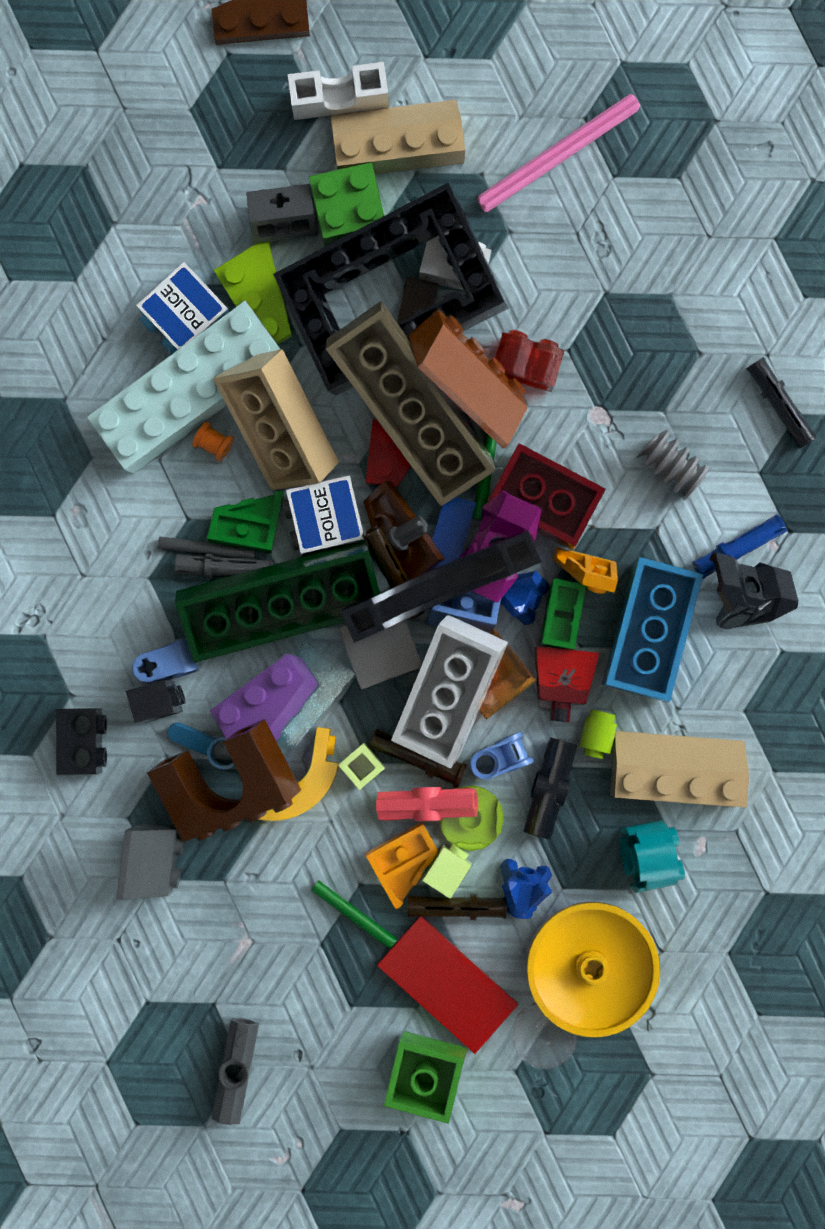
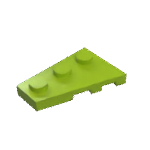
[213,241,292,345]

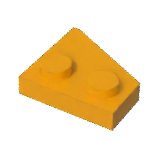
[553,547,618,594]
[365,822,439,910]

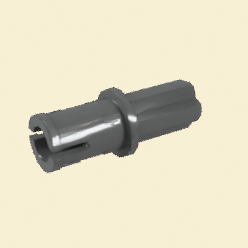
[368,516,428,561]

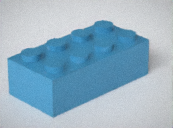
[601,557,703,702]

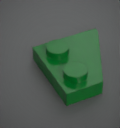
[207,491,284,554]

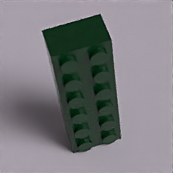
[175,540,380,663]

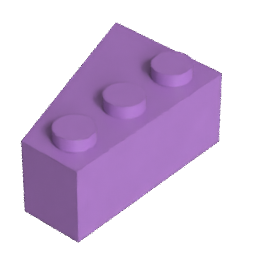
[210,653,318,742]

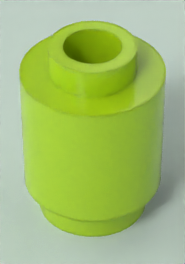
[579,709,617,759]

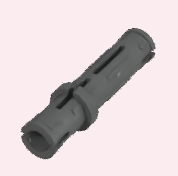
[175,553,274,579]

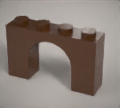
[147,719,301,842]

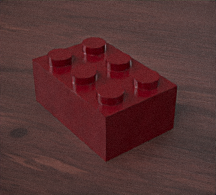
[487,443,606,551]

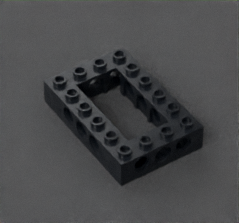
[273,183,509,395]

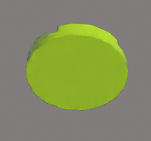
[439,785,504,851]

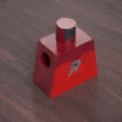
[534,647,599,723]

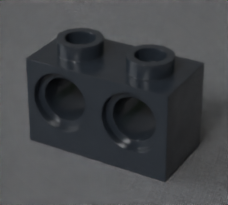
[126,679,186,723]
[56,708,107,775]

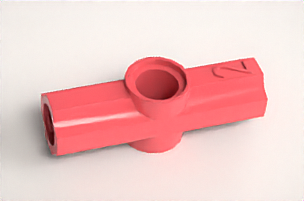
[376,787,478,821]

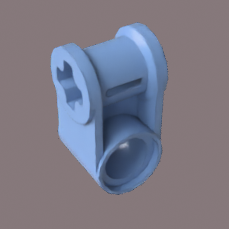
[132,639,199,684]
[468,731,534,780]

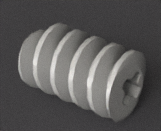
[636,430,709,500]

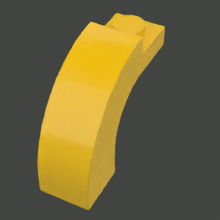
[259,727,340,821]

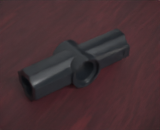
[523,737,578,840]

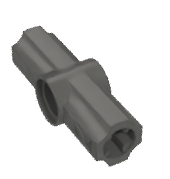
[211,1018,259,1125]

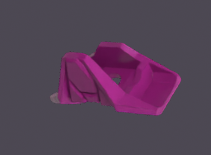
[459,490,541,603]

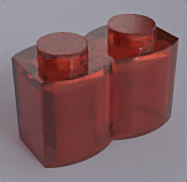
[495,330,565,392]

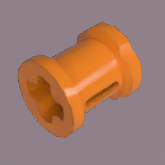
[192,421,235,462]

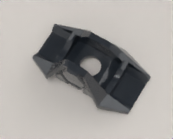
[709,552,799,629]

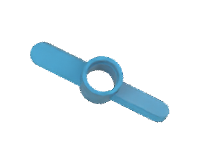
[167,722,237,770]

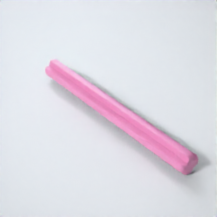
[477,94,640,212]

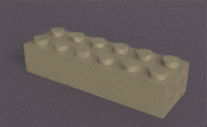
[326,301,495,506]

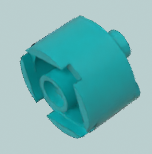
[619,820,685,893]

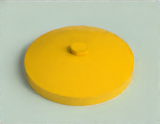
[526,901,660,1037]

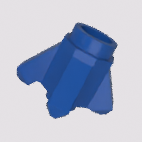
[500,571,549,625]
[500,859,552,919]

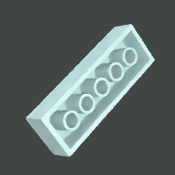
[87,301,288,474]

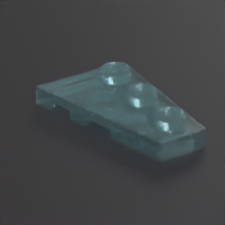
[280,633,355,749]

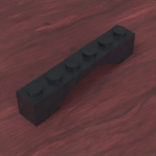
[341,529,542,643]

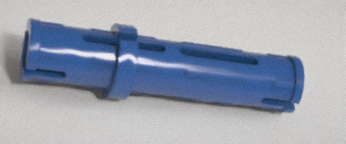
[692,514,787,579]

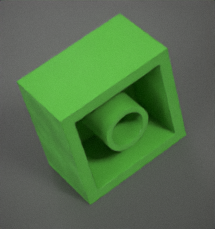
[309,162,384,247]
[384,1031,467,1124]

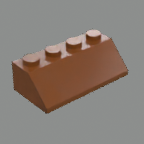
[409,309,528,449]

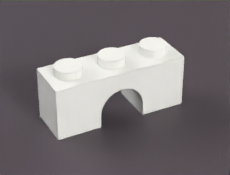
[287,62,389,120]

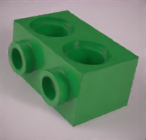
[539,579,586,650]

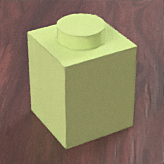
[338,743,385,790]
[422,844,472,899]

